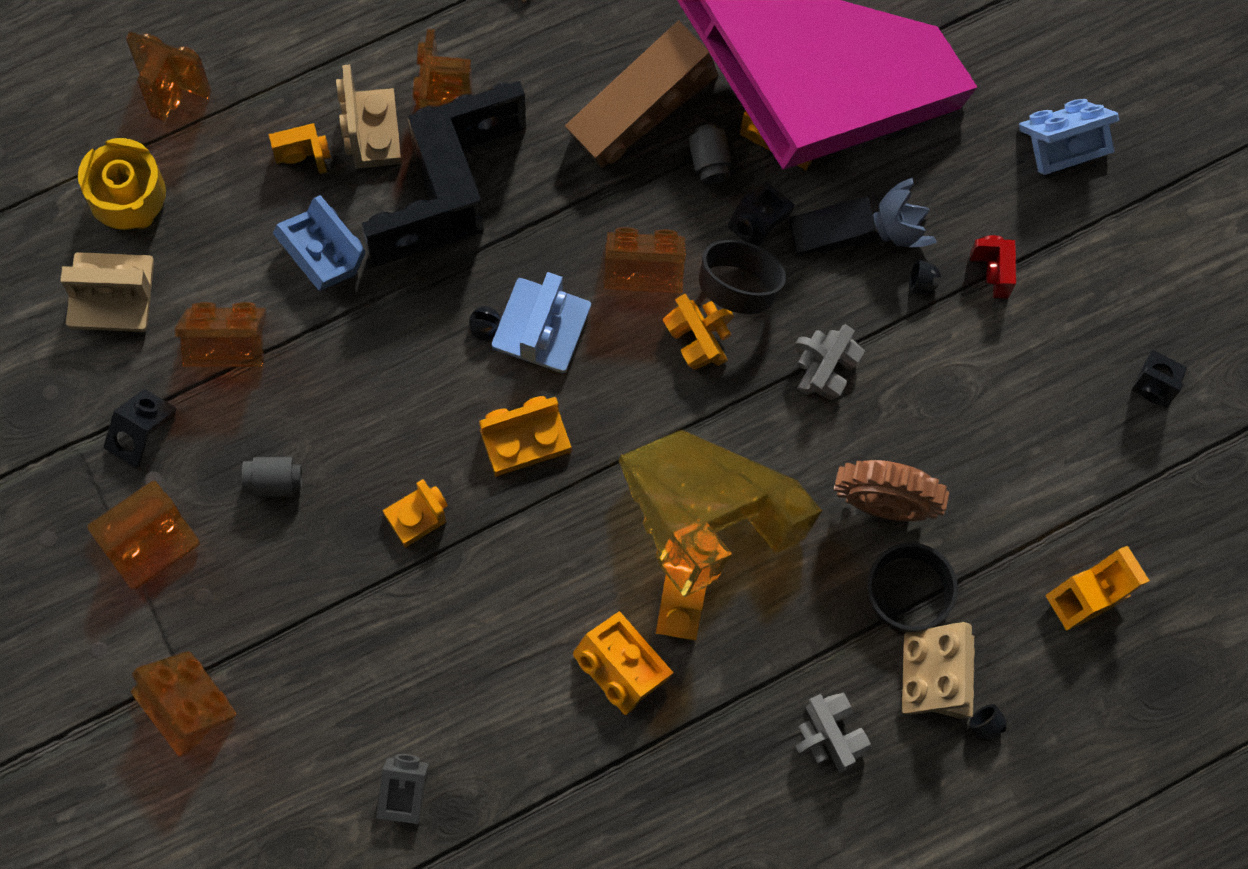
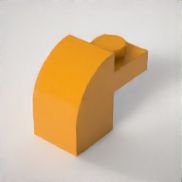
[655,540,712,641]
[1045,546,1150,631]

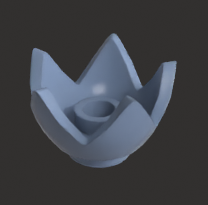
[873,178,937,248]

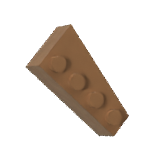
[565,20,719,168]

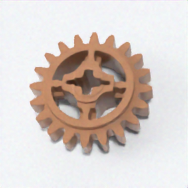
[834,460,950,521]

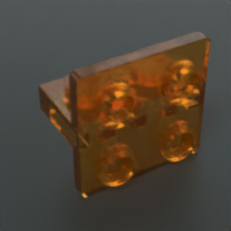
[413,29,474,112]
[126,32,211,121]
[604,227,686,293]
[175,302,266,367]
[87,481,200,590]
[130,651,237,757]

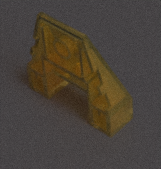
[618,430,822,597]

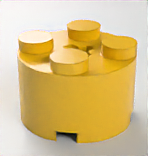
[78,138,166,230]

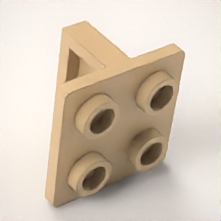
[61,253,154,332]
[902,622,975,719]

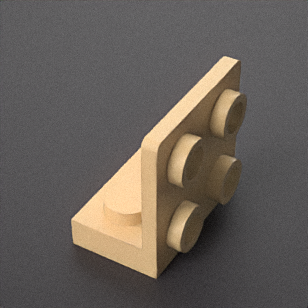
[336,64,402,169]

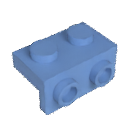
[273,196,366,291]

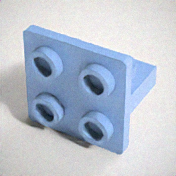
[1019,99,1119,175]
[492,272,591,373]

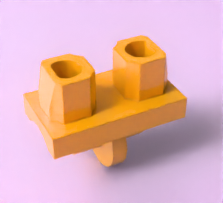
[663,294,734,370]

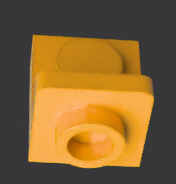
[268,123,331,174]
[382,479,448,548]

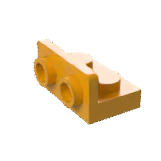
[479,396,572,477]
[573,611,674,715]

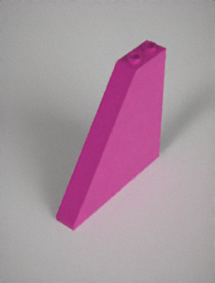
[677,0,977,170]

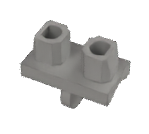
[794,324,865,400]
[796,693,872,774]

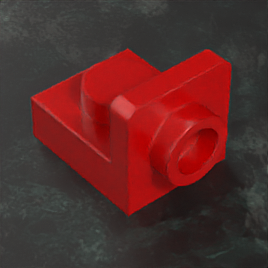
[970,235,1016,299]

